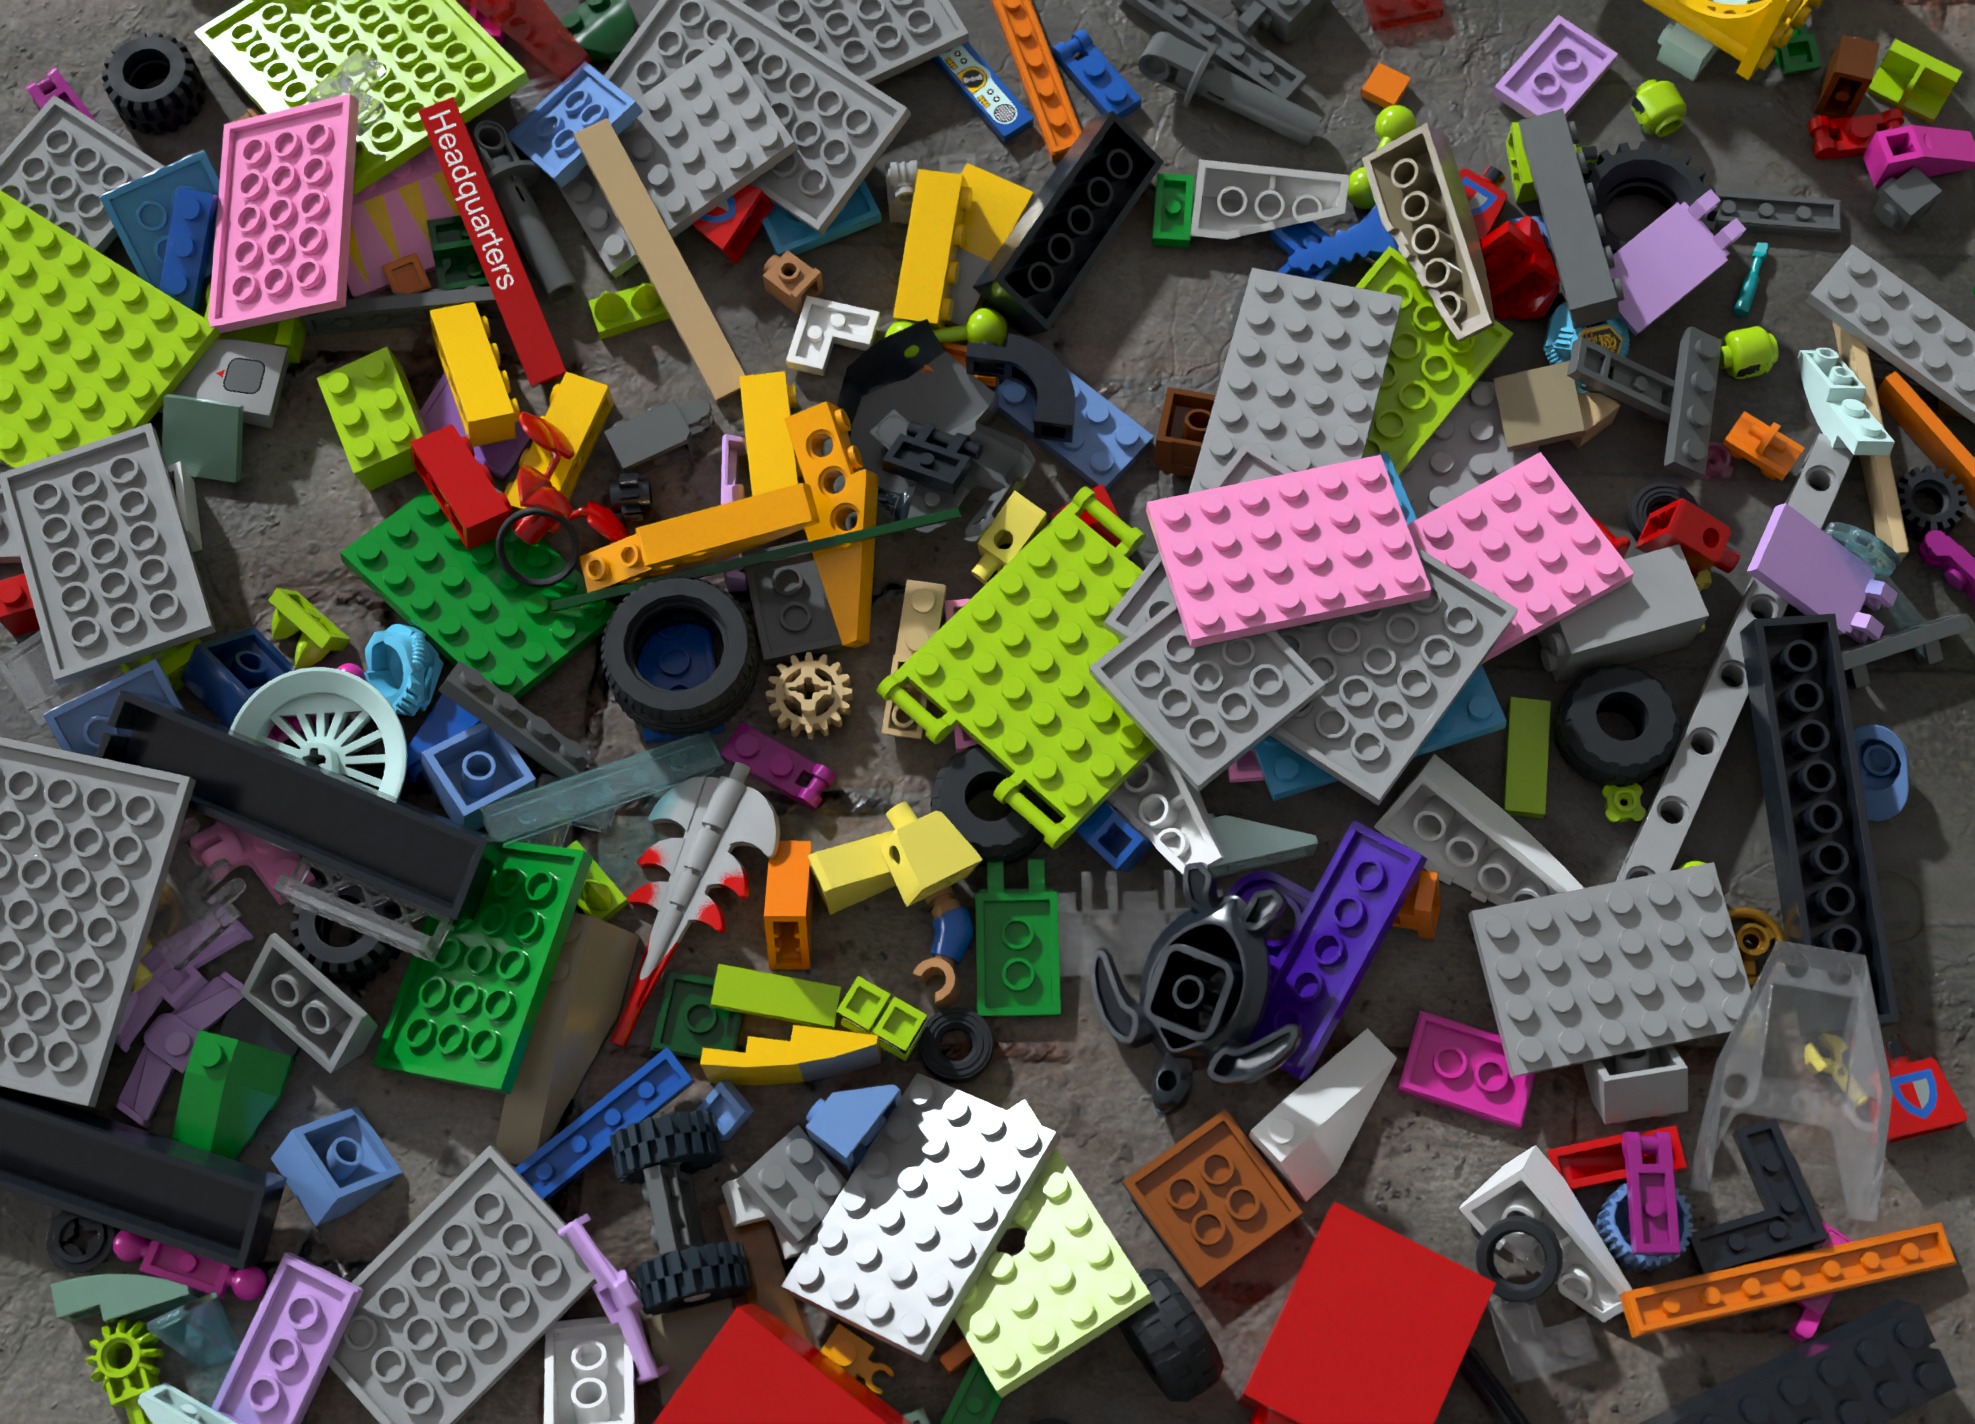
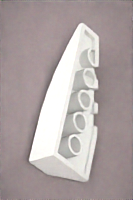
[1374,754,1584,906]

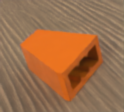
[764,840,813,970]

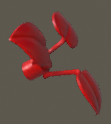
[511,411,631,546]

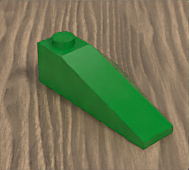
[172,1030,294,1160]

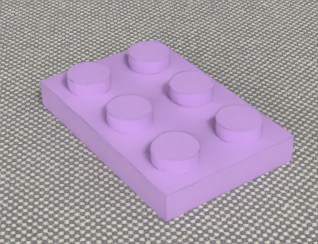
[1492,15,1618,118]

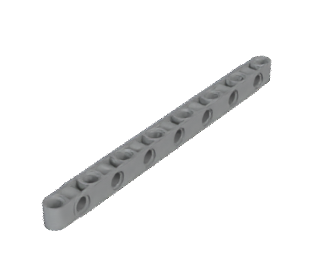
[1616,432,1853,882]

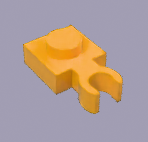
[820,1324,894,1395]

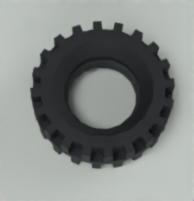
[1582,141,1718,255]

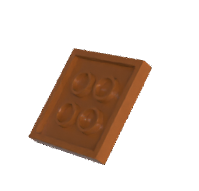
[1122,1108,1303,1290]

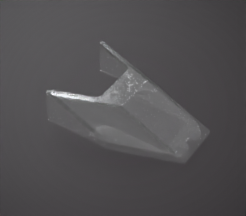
[1686,940,1893,1222]

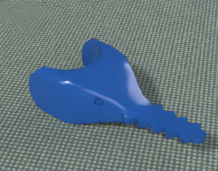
[1288,205,1401,274]

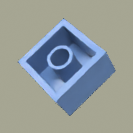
[421,722,536,830]

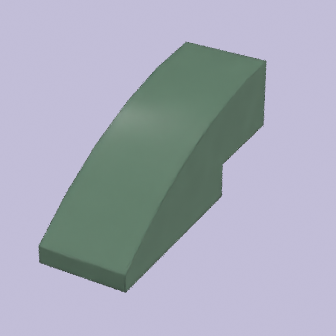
[50,1274,202,1326]

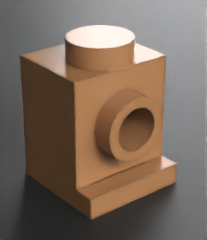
[763,250,823,316]

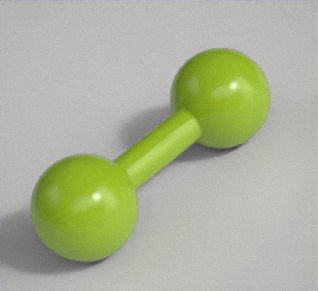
[1347,105,1417,209]
[885,308,1007,357]

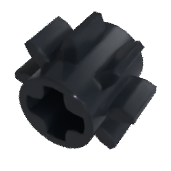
[610,472,653,522]

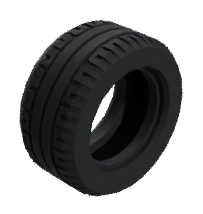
[601,576,759,737]

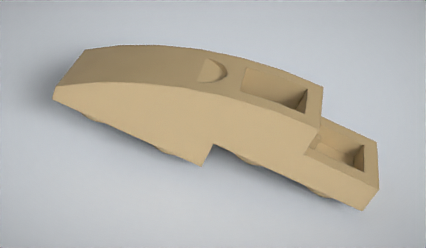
[881,579,947,740]

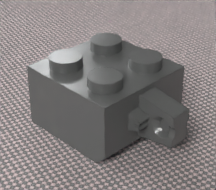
[1231,0,1331,44]

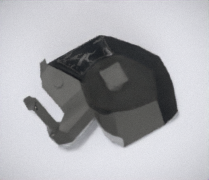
[837,319,1036,542]

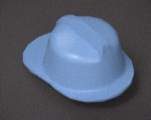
[1854,724,1909,822]

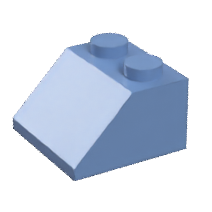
[806,1084,902,1174]
[271,1106,403,1226]

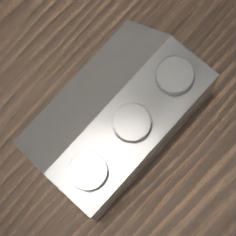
[240,933,378,1074]

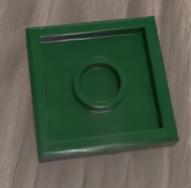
[650,970,745,1062]

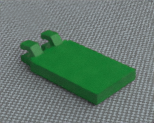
[975,859,1061,1018]

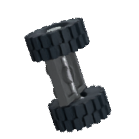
[610,1110,752,1315]

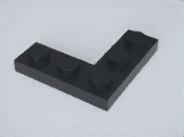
[1687,1118,1828,1275]

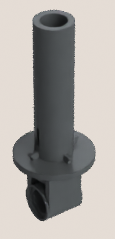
[1138,32,1323,148]
[471,121,578,302]

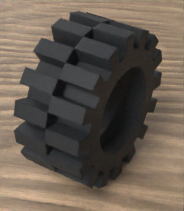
[1896,465,1967,542]

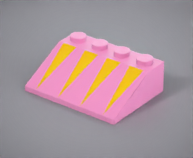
[347,146,460,298]

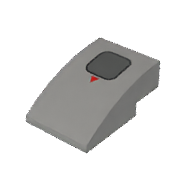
[158,339,289,429]

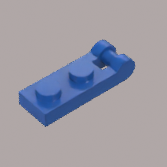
[1051,29,1142,119]

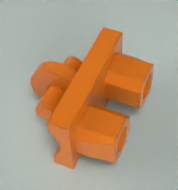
[1722,411,1805,481]

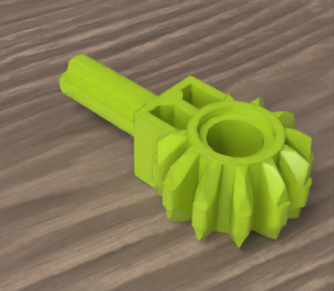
[85,1319,165,1424]

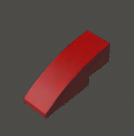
[1547,1125,1690,1191]

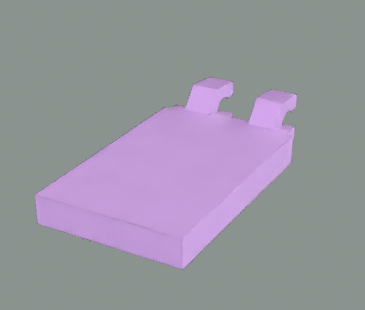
[1609,189,1746,336]
[1747,503,1898,644]

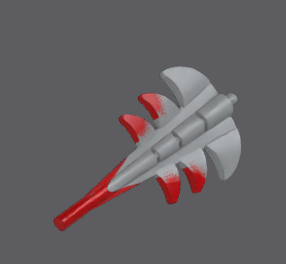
[610,762,781,1049]

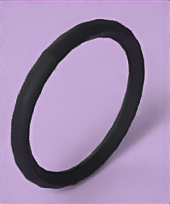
[496,507,581,587]

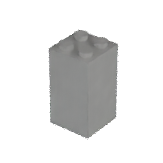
[1533,544,1709,683]

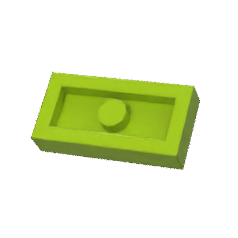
[588,282,670,339]
[268,588,351,670]
[567,840,629,921]

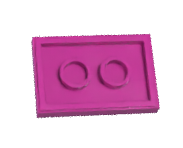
[1397,1010,1536,1131]

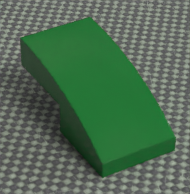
[1774,23,1821,75]

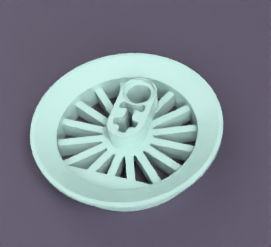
[230,667,408,852]

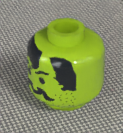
[1631,79,1687,137]
[1719,326,1778,380]

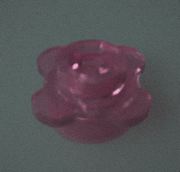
[1699,442,1734,481]

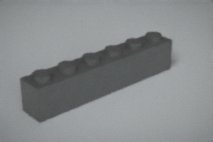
[1518,108,1624,329]

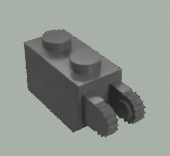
[604,398,715,480]

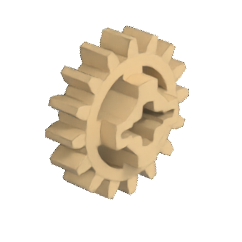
[766,652,853,739]

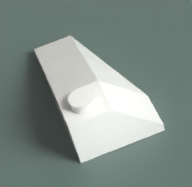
[1248,1028,1397,1203]

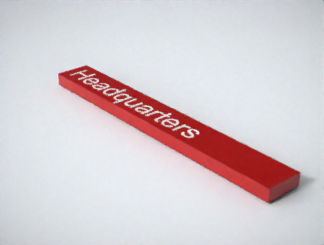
[418,97,567,388]

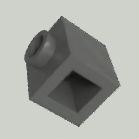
[1872,166,1942,235]

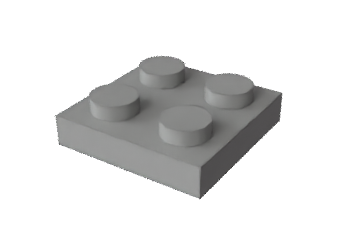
[736,1125,847,1246]

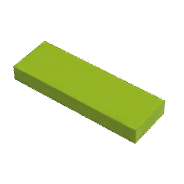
[1503,697,1551,819]
[710,964,841,1030]

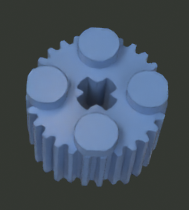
[1596,1183,1693,1273]

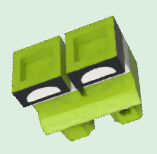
[836,976,927,1061]

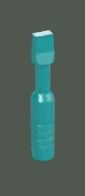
[1733,243,1769,318]

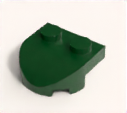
[550,0,640,67]

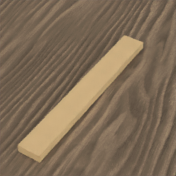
[574,118,746,403]
[1832,321,1909,569]

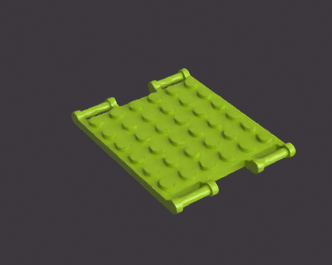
[876,486,1157,849]

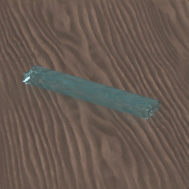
[480,730,724,845]

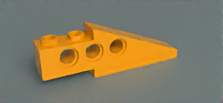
[784,401,879,648]
[579,483,820,599]

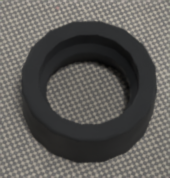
[1476,1216,1563,1302]

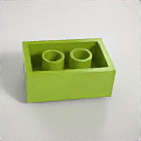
[317,347,428,492]

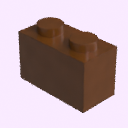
[1814,35,1880,118]

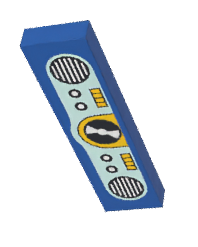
[931,42,1034,144]

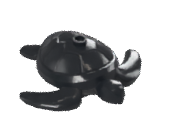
[1089,862,1303,1116]

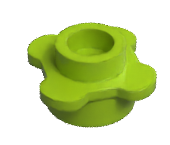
[1602,783,1646,823]

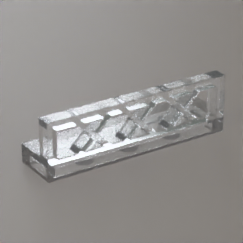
[273,856,454,963]

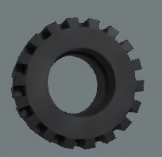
[101,32,206,135]
[291,873,405,985]

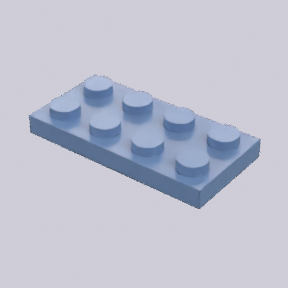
[994,368,1154,491]

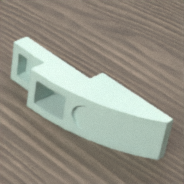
[1798,348,1895,455]

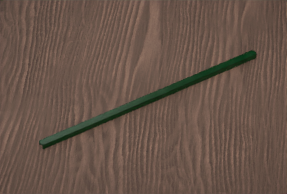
[551,508,962,611]

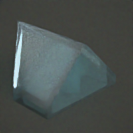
[146,1291,240,1371]

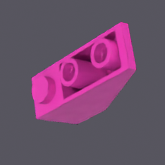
[1862,125,1975,188]

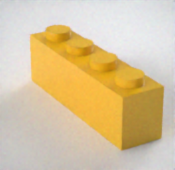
[893,169,973,329]
[430,302,520,447]
[739,371,803,496]
[504,372,614,534]

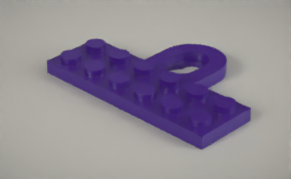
[1227,820,1428,1081]

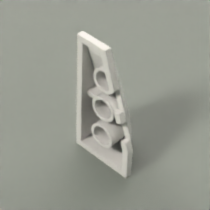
[1190,159,1350,239]
[1106,748,1224,874]
[1459,1145,1633,1323]

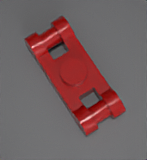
[1807,108,1905,160]

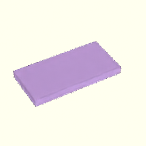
[211,1252,364,1424]

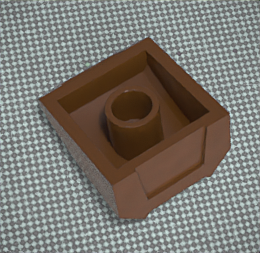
[1153,387,1216,477]

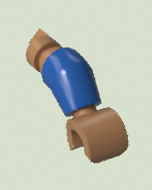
[912,886,974,1009]

